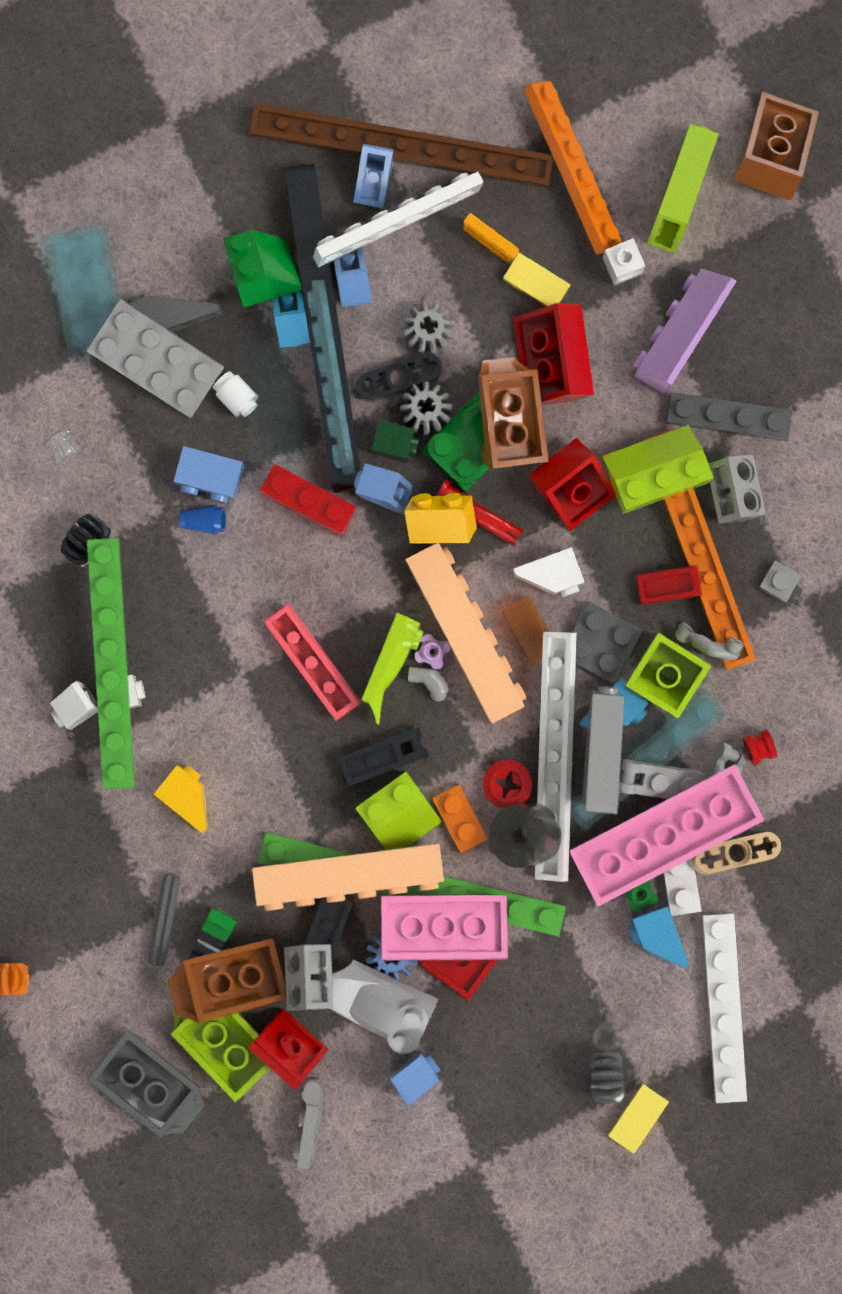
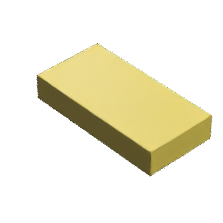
[503,253,571,307]
[608,1083,669,1154]

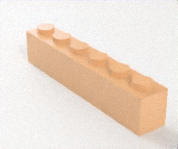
[406,543,527,724]
[252,843,444,911]

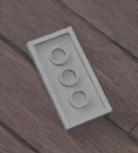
[86,298,224,418]

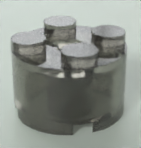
[488,803,562,868]

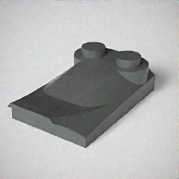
[88,1029,205,1138]

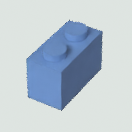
[173,446,245,504]

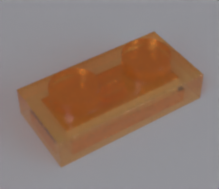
[501,596,549,665]

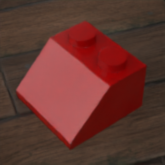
[528,438,616,531]

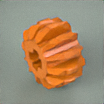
[0,963,29,995]

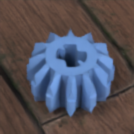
[366,934,418,981]

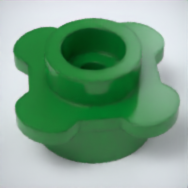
[623,880,658,912]

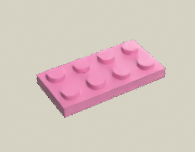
[381,895,508,960]

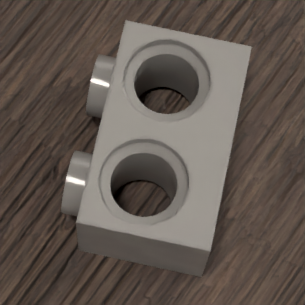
[708,455,766,524]
[284,945,333,1011]

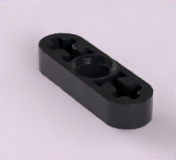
[356,353,442,402]

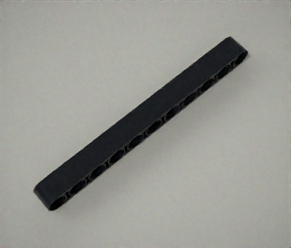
[285,163,361,493]

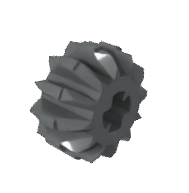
[591,1050,624,1104]

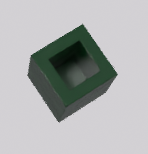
[371,420,419,463]

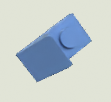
[353,144,394,209]

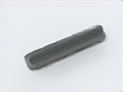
[148,874,180,966]

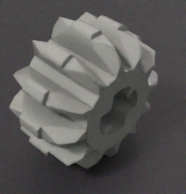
[403,302,455,354]
[400,382,452,435]

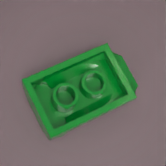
[422,391,489,493]

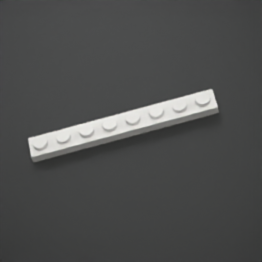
[535,632,577,882]

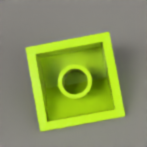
[625,633,711,719]
[356,772,442,850]

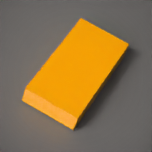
[463,213,519,264]

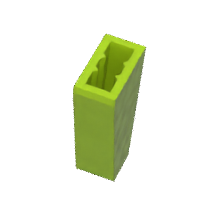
[647,123,719,254]

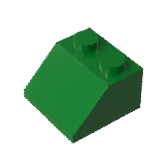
[223,230,302,307]

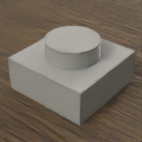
[758,561,801,603]

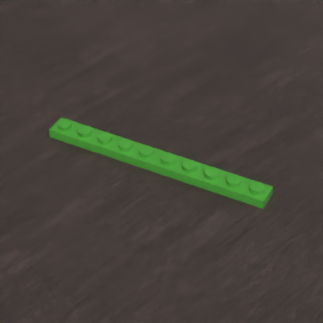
[258,833,566,936]

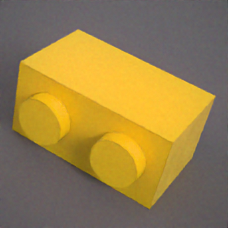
[404,493,477,543]

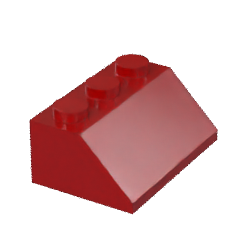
[512,303,594,405]

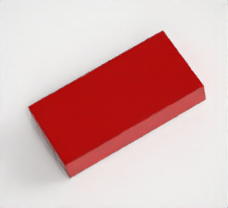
[636,565,703,605]

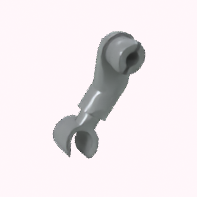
[675,622,744,661]

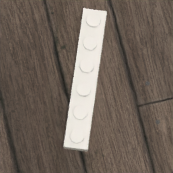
[313,172,484,267]
[702,913,747,1103]

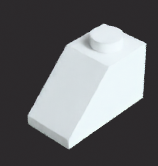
[512,547,584,598]
[50,681,98,730]

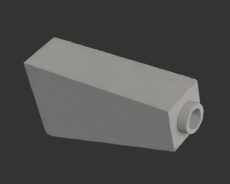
[581,686,624,814]

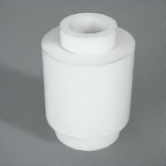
[213,371,258,417]

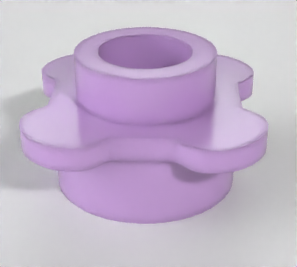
[415,634,450,670]

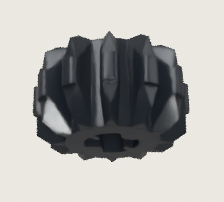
[60,513,111,568]

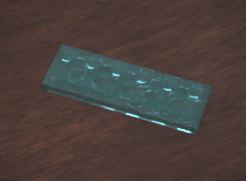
[307,280,356,475]

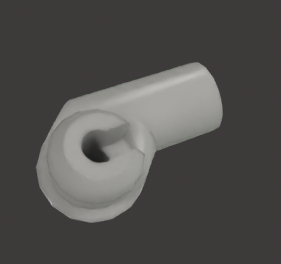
[408,667,448,702]

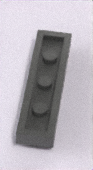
[666,392,792,441]

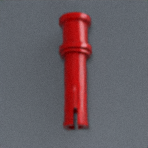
[436,480,523,546]

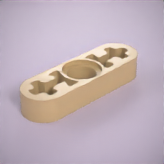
[692,832,781,875]

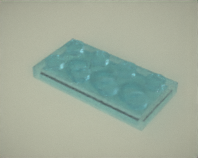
[45,225,120,356]

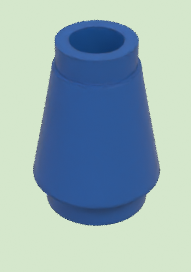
[179,504,227,535]

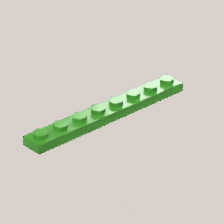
[87,538,135,789]

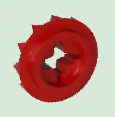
[483,760,532,809]

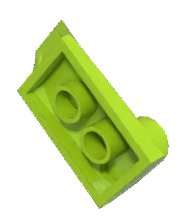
[362,613,424,725]
[171,1011,270,1102]

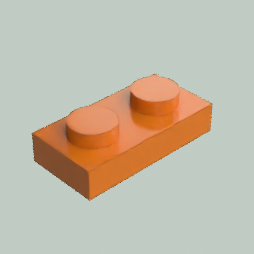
[432,784,488,854]

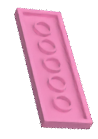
[569,765,765,906]

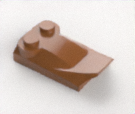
[478,357,549,469]
[168,938,286,1023]

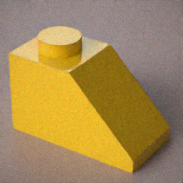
[154,764,208,833]

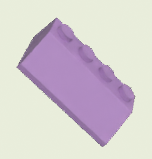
[633,268,736,396]

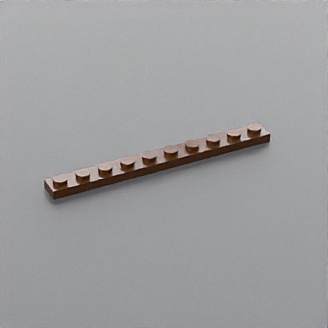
[249,103,554,188]

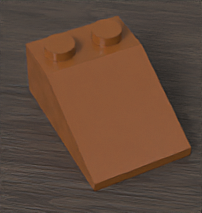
[734,92,819,201]

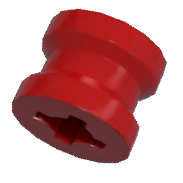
[743,729,777,766]

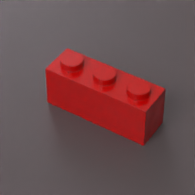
[260,463,357,538]

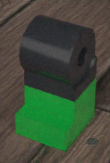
[188,907,239,959]

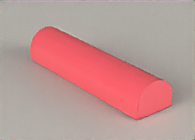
[263,603,362,721]

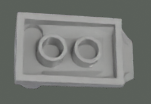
[329,960,438,1054]

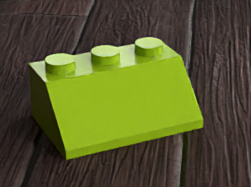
[602,425,714,514]

